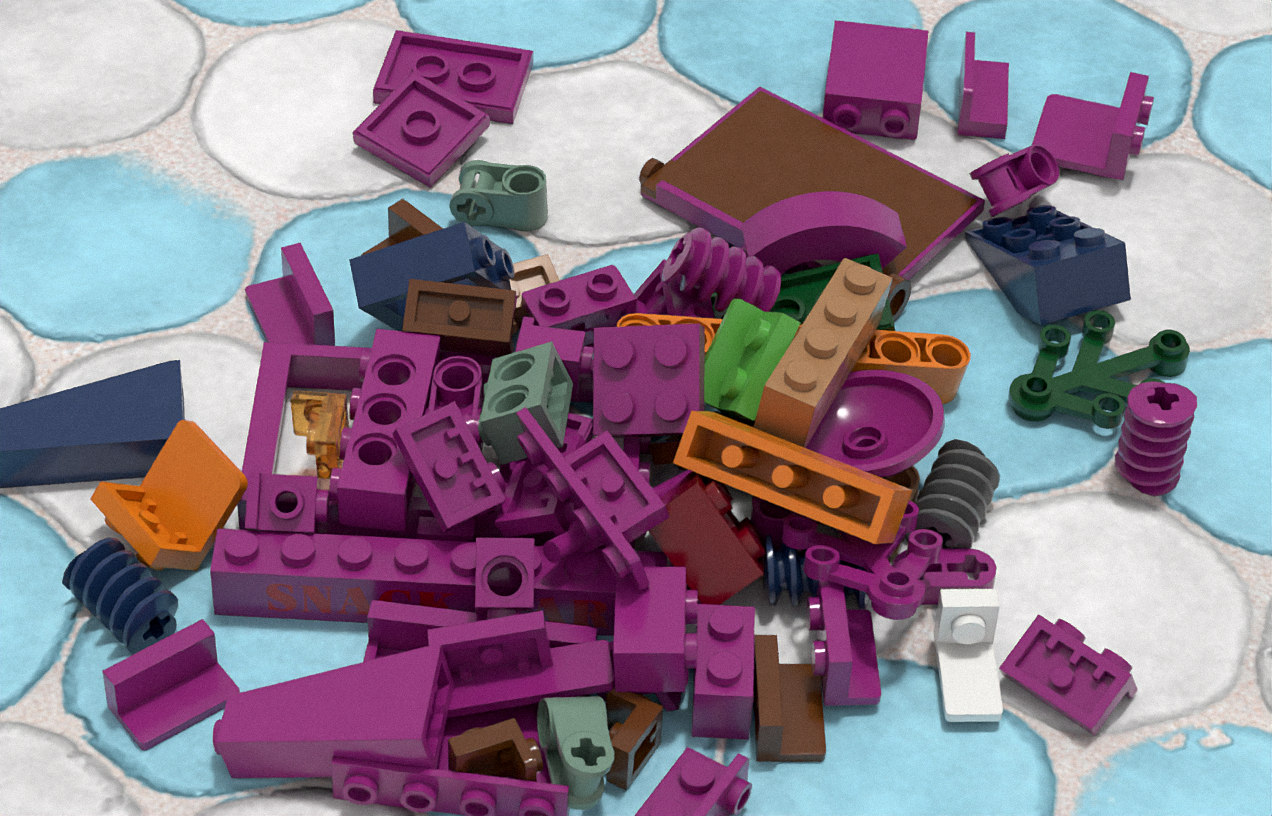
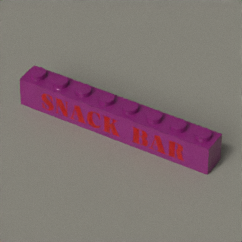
[210,529,667,636]

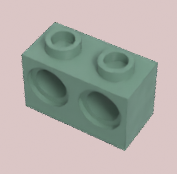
[478,342,573,465]

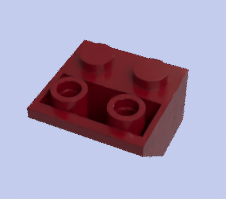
[649,471,766,605]

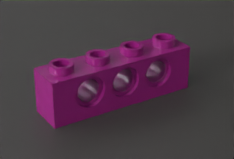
[329,329,441,532]

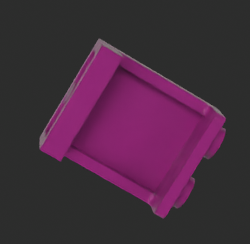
[822,20,929,140]

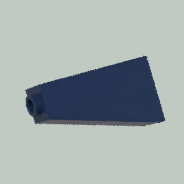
[0,360,185,488]

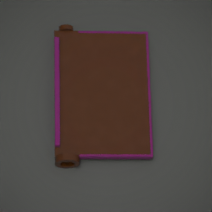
[639,86,985,322]

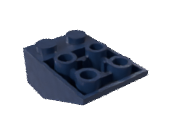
[965,205,1131,325]

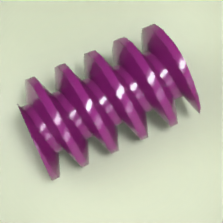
[661,228,781,312]
[1114,381,1197,497]

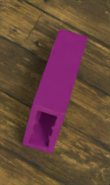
[213,645,454,778]

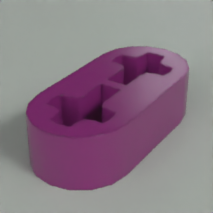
[892,548,997,605]

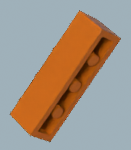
[673,411,913,544]

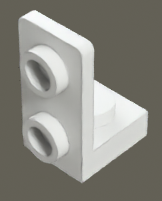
[934,589,1003,722]

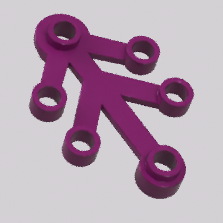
[782,501,943,620]

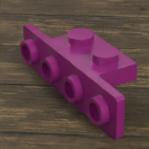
[516,407,669,591]
[428,611,615,718]

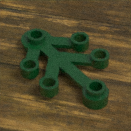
[1008,310,1190,429]

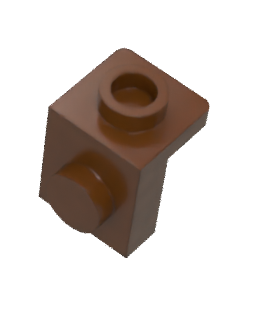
[448,718,543,782]

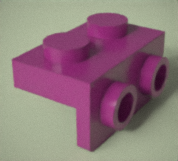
[806,581,881,706]

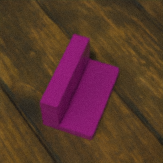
[957,31,1009,139]
[245,243,335,346]
[102,619,240,750]

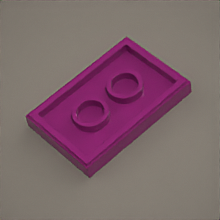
[373,30,534,124]

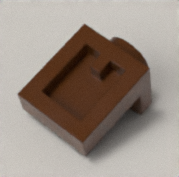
[606,688,663,791]

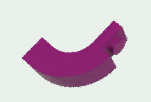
[741,191,907,274]

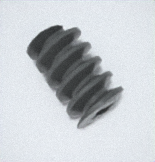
[905,439,1000,549]

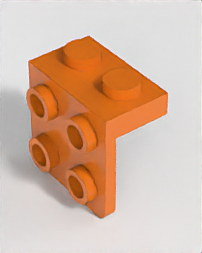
[90,420,248,570]

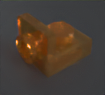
[290,390,349,479]

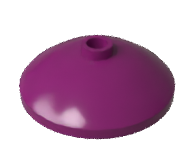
[806,370,945,479]

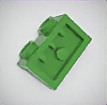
[704,299,801,421]

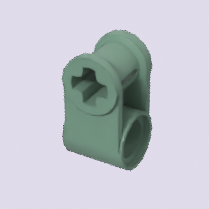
[449,160,548,231]
[537,696,614,810]

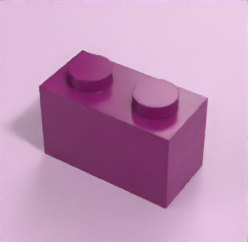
[613,567,698,692]
[691,604,755,740]

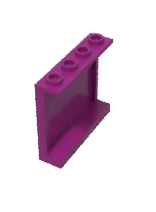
[331,600,598,816]

